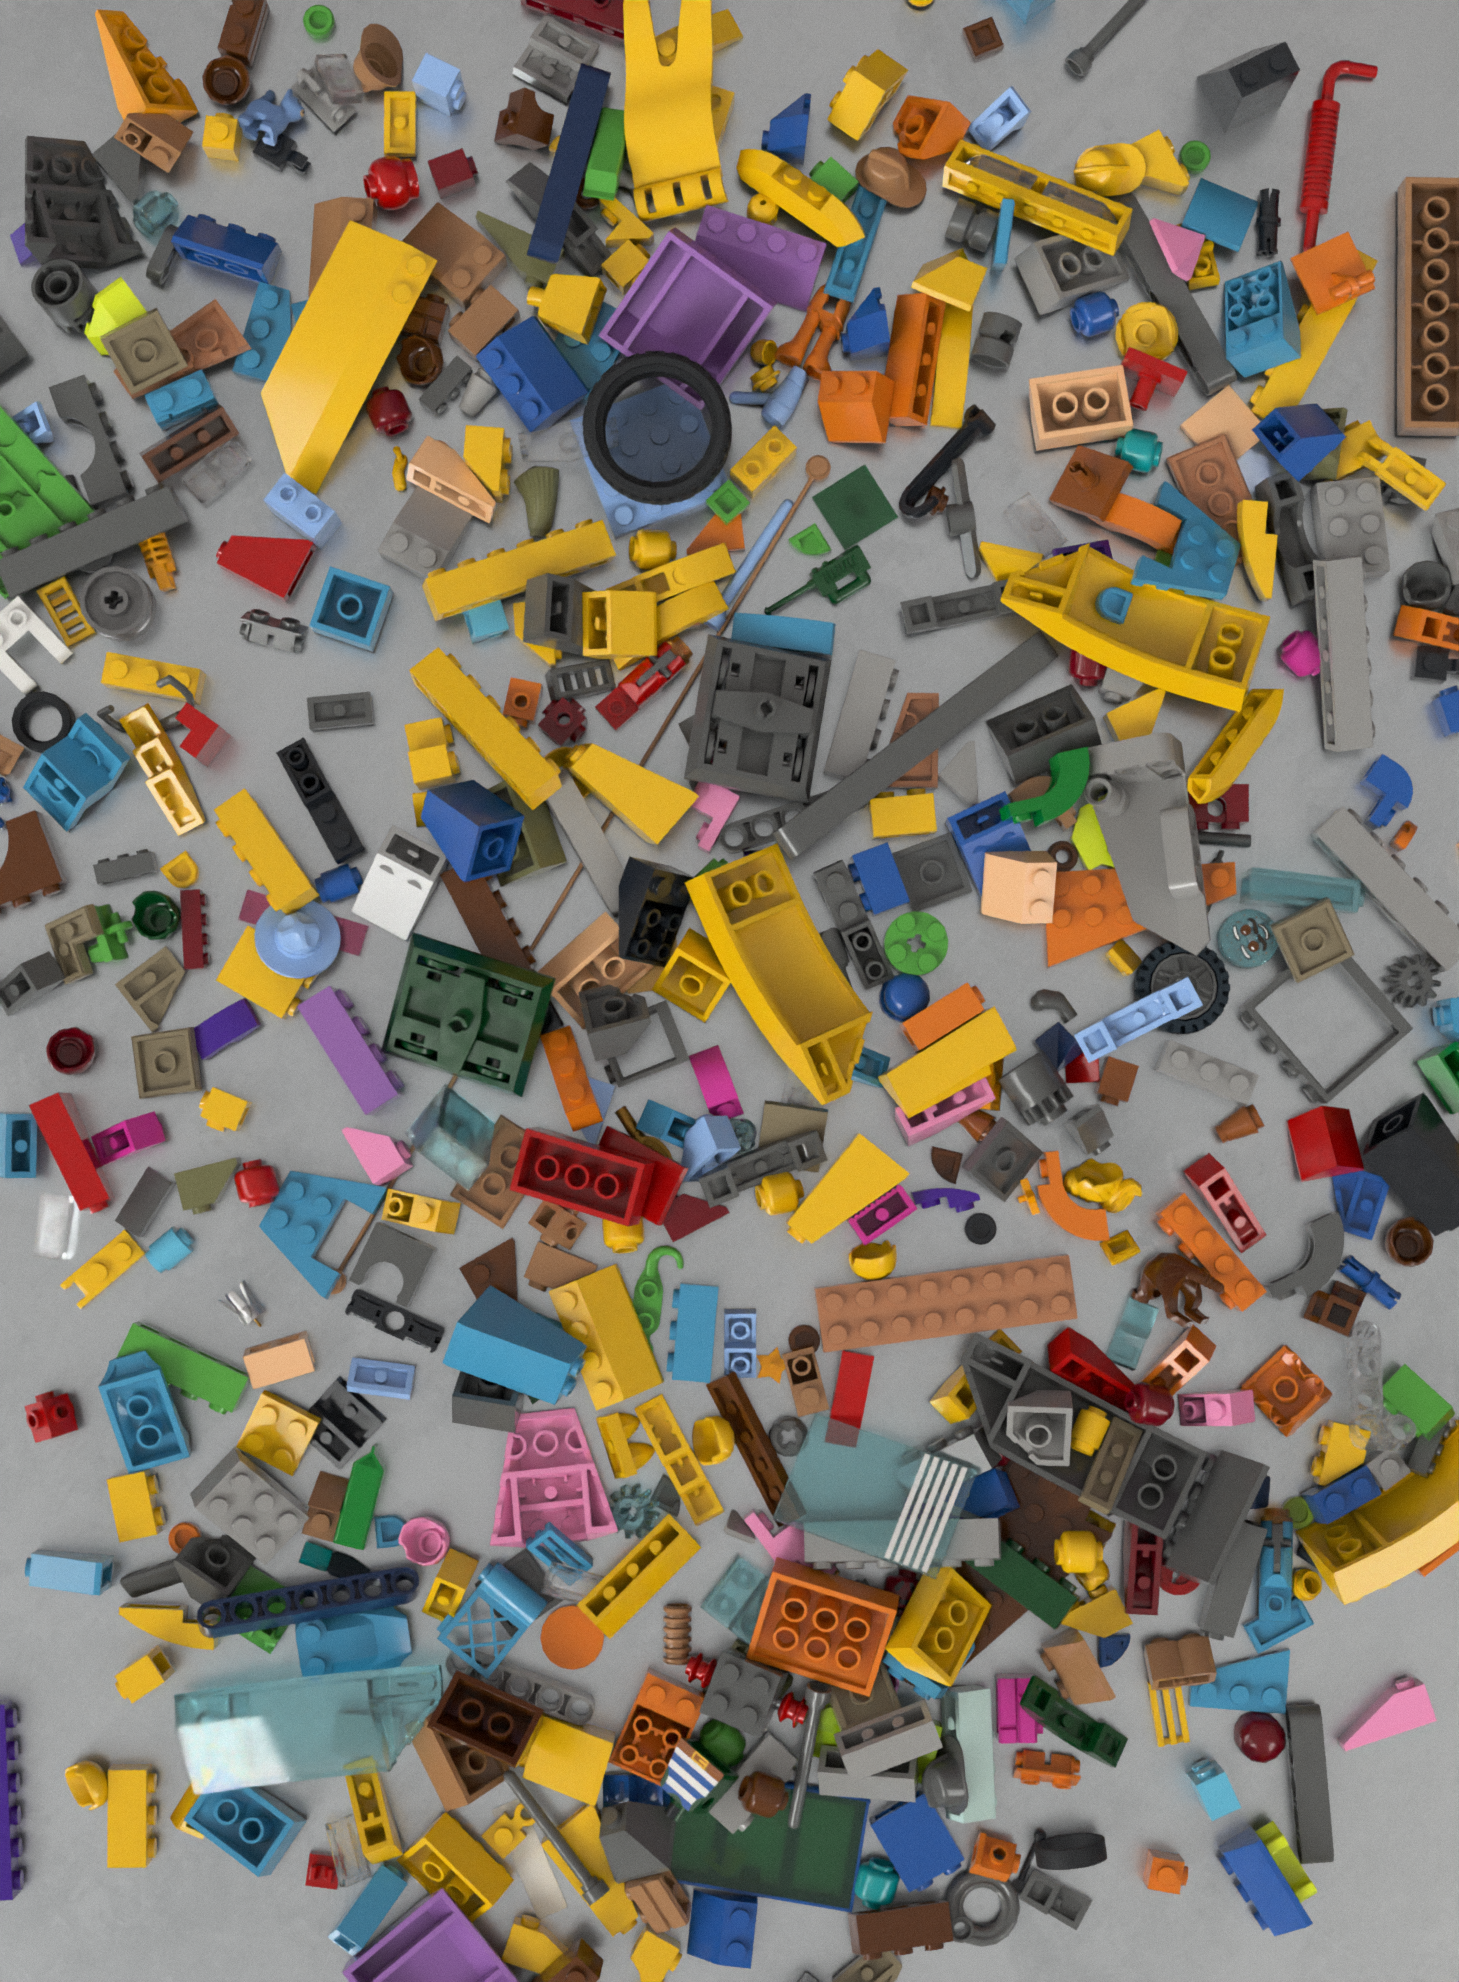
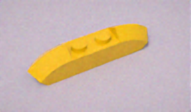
[736,149,865,247]
[1187,689,1284,804]

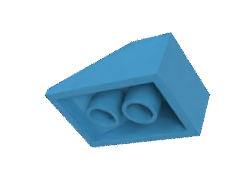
[184,1765,307,1877]

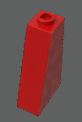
[29,1092,115,1214]

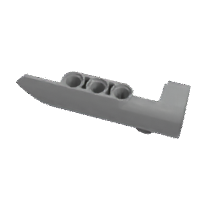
[1084,733,1211,956]

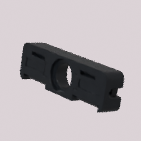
[345,1289,445,1353]

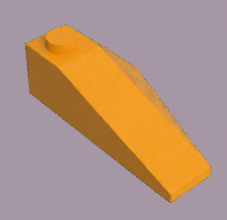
[95,9,198,122]

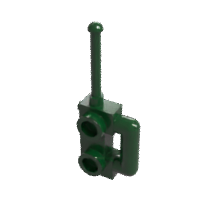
[764,545,871,615]

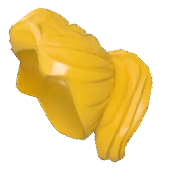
[1063,1158,1143,1213]

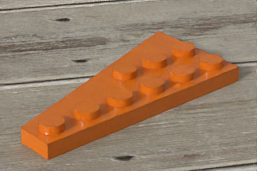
[1046,862,1237,968]

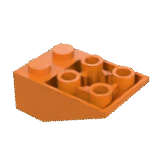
[608,1667,706,1786]

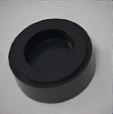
[964,1213,997,1245]

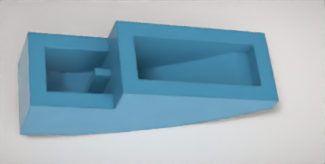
[731,613,836,655]

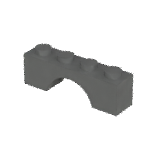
[48,375,134,511]
[1255,472,1321,606]

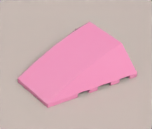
[490,1408,618,1548]

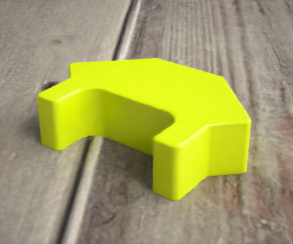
[1069,793,1115,870]
[1255,1821,1317,1903]

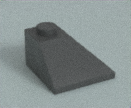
[599,1801,676,1884]

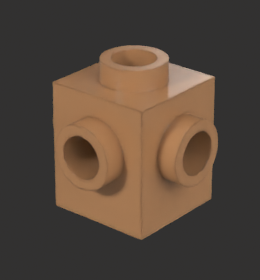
[528,1200,587,1250]

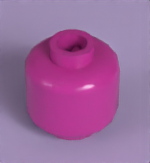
[1280,630,1321,677]

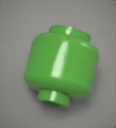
[699,1719,746,1767]

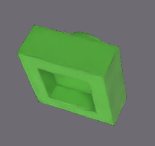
[706,480,750,526]

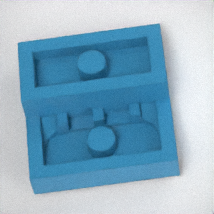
[1181,178,1258,252]

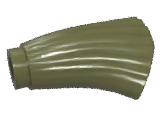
[513,466,559,539]

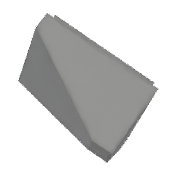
[724,1509,756,1544]

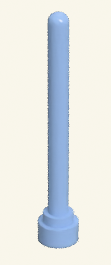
[704,499,794,631]

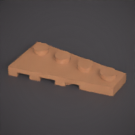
[113,299,251,399]

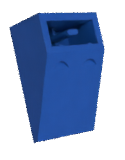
[945,791,1031,898]

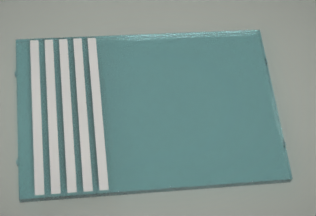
[773,1413,978,1579]

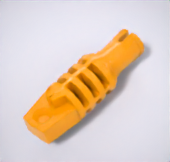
[139,532,177,592]

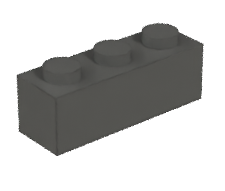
[418,355,473,416]
[93,849,159,886]
[1407,1421,1452,1478]

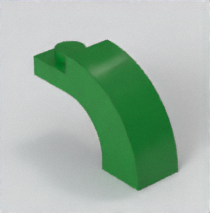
[999,747,1090,827]

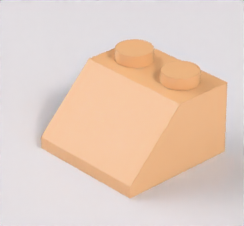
[981,851,1057,924]

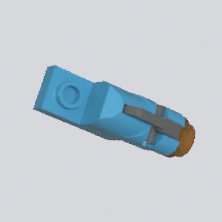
[1258,1508,1293,1623]

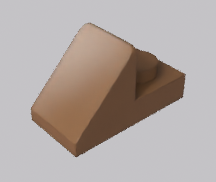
[301,1471,349,1542]

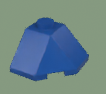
[761,93,811,165]
[841,287,890,361]

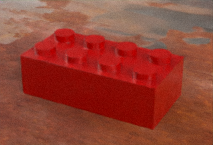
[509,1127,656,1226]

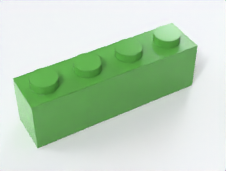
[116,1321,250,1415]

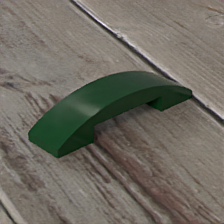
[1019,1675,1128,1768]

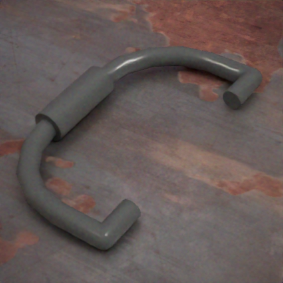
[97,675,195,734]

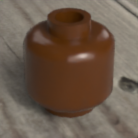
[738,1771,789,1818]

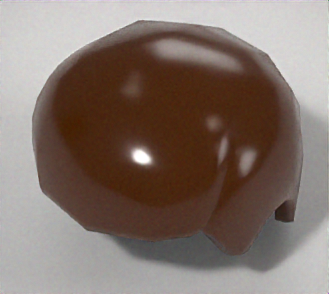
[202,55,251,105]
[396,335,444,386]
[1384,1216,1434,1267]

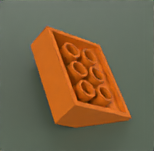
[746,1557,900,1697]

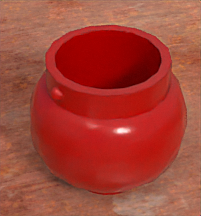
[363,156,420,210]

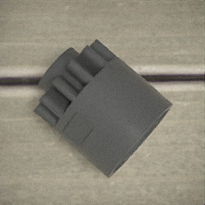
[31,259,99,333]
[998,1050,1074,1126]

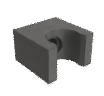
[349,1221,437,1308]

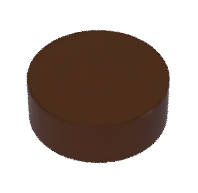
[788,1324,820,1352]

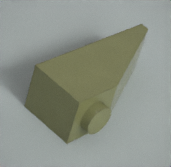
[476,211,565,289]

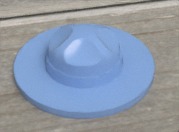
[254,900,341,979]

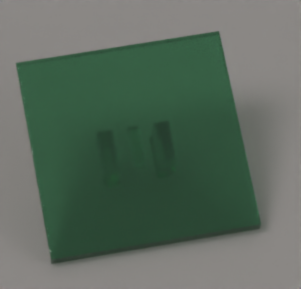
[812,464,898,550]

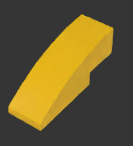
[1237,500,1278,602]
[118,1603,219,1650]

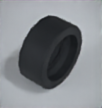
[12,691,75,753]

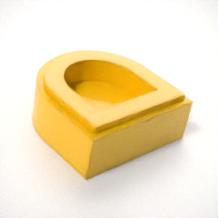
[160,850,199,889]

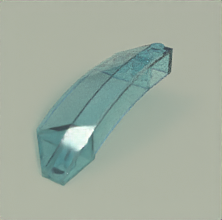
[174,1665,444,1795]

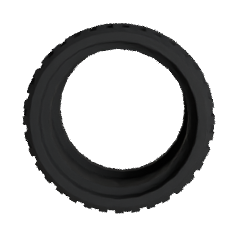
[582,351,732,505]

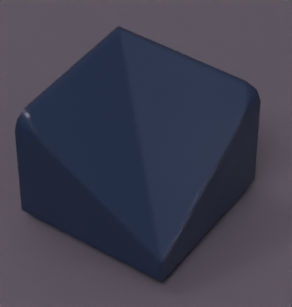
[1035,1022,1083,1072]

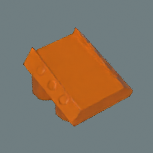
[1241,1345,1333,1437]

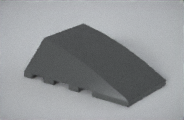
[25,136,143,269]

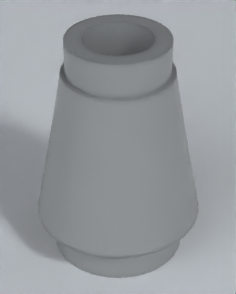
[458,368,498,417]

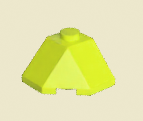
[84,277,147,355]

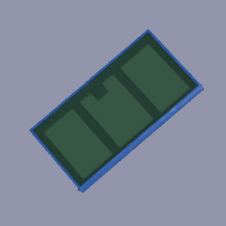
[670,1781,871,1913]

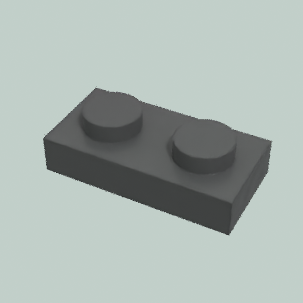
[307,692,374,730]

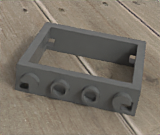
[1239,957,1414,1104]

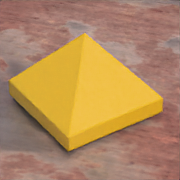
[1099,1230,1141,1266]

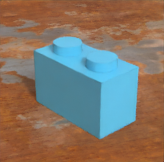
[1186,1759,1242,1821]

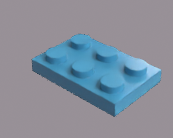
[554,302,621,401]

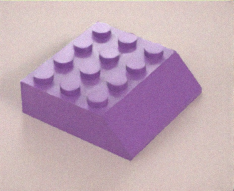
[598,227,778,410]
[342,1887,520,1982]

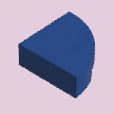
[1097,1633,1130,1668]

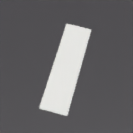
[492,1799,568,1919]

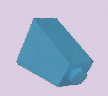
[25,1550,114,1596]
[327,1864,408,1956]

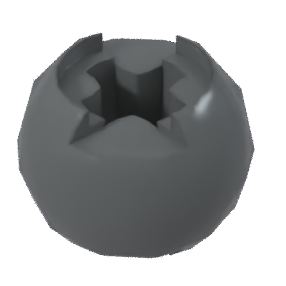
[769,1416,809,1457]

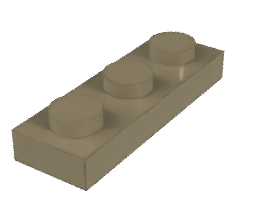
[1078,1416,1143,1515]

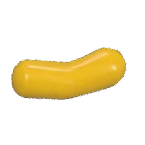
[392,446,408,491]

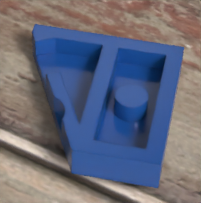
[1332,1171,1390,1241]

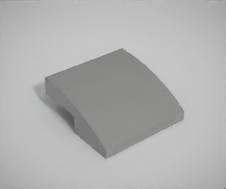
[513,15,599,104]

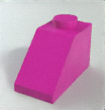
[91,1111,166,1166]

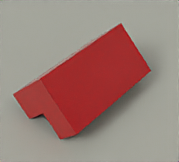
[175,702,231,767]

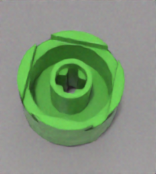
[883,911,948,976]

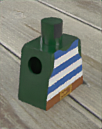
[660,1738,739,1822]

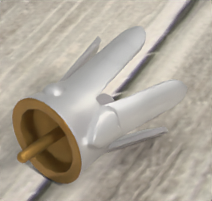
[218,1280,264,1327]

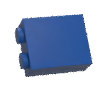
[869,1787,965,1893]

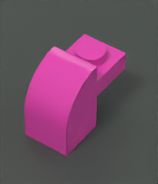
[689,1045,744,1119]

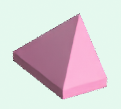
[1149,218,1206,281]

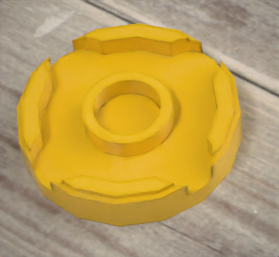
[1115,302,1178,361]

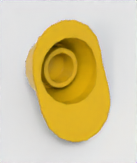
[1073,143,1146,197]

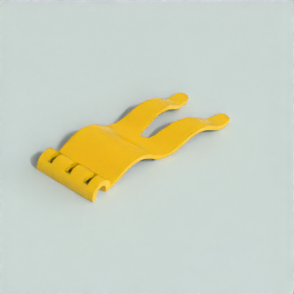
[623,0,729,223]

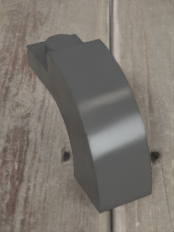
[1262,1211,1344,1301]

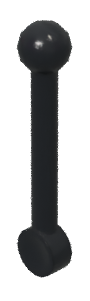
[1012,1829,1046,1892]

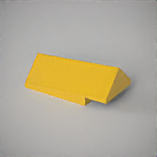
[878,1006,1017,1118]

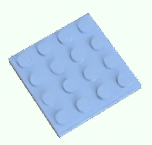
[570,384,728,539]

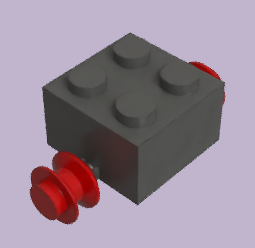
[685,1647,809,1738]

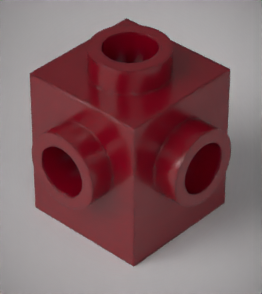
[537,697,587,748]

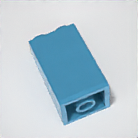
[442,1285,587,1405]

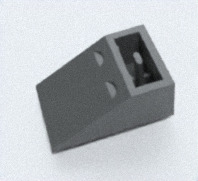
[523,573,595,655]

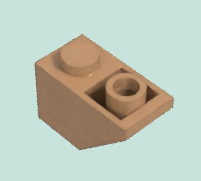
[114,113,194,173]
[782,1347,829,1418]

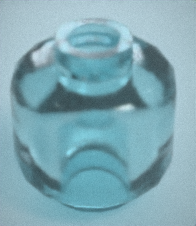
[132,190,180,238]

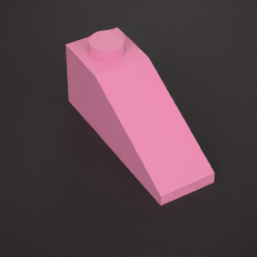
[895,1077,995,1146]
[1337,1677,1437,1751]

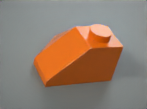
[893,95,971,160]

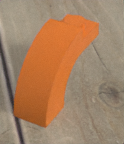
[1088,493,1182,555]
[1034,1151,1110,1241]

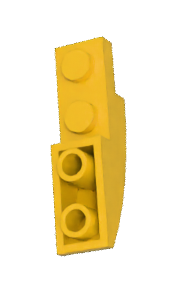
[605,543,736,603]

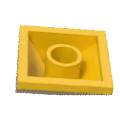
[911,248,988,311]

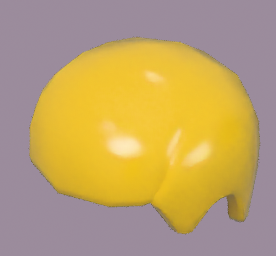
[848,1240,897,1280]
[692,1416,735,1466]
[65,1760,108,1810]

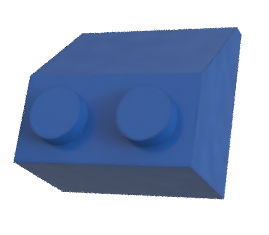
[687,1888,758,1969]

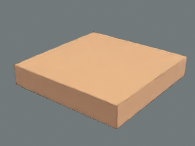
[1180,385,1260,472]

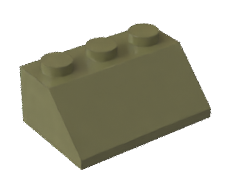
[487,780,567,887]

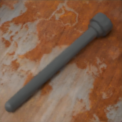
[1065,0,1146,77]
[787,1681,832,1829]
[503,1770,610,1905]

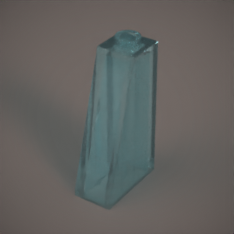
[1239,867,1365,914]

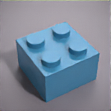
[309,566,394,652]

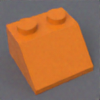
[818,371,895,443]

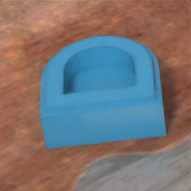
[1095,587,1133,625]
[374,1514,407,1549]

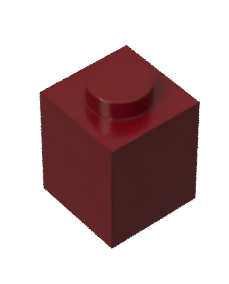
[427,148,478,199]

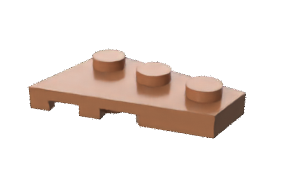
[887,693,939,789]

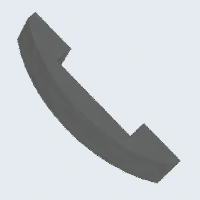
[900,579,1015,634]
[698,1130,828,1208]

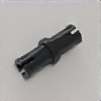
[1256,188,1281,256]

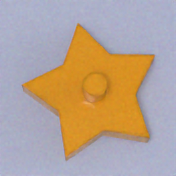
[1017,1178,1040,1215]
[756,1347,786,1384]

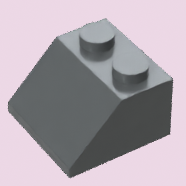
[452,1371,524,1433]

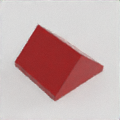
[1286,1106,1364,1182]

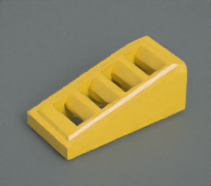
[36,576,95,647]

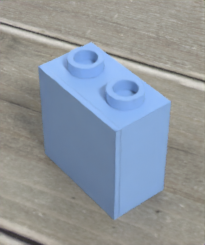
[263,473,342,550]

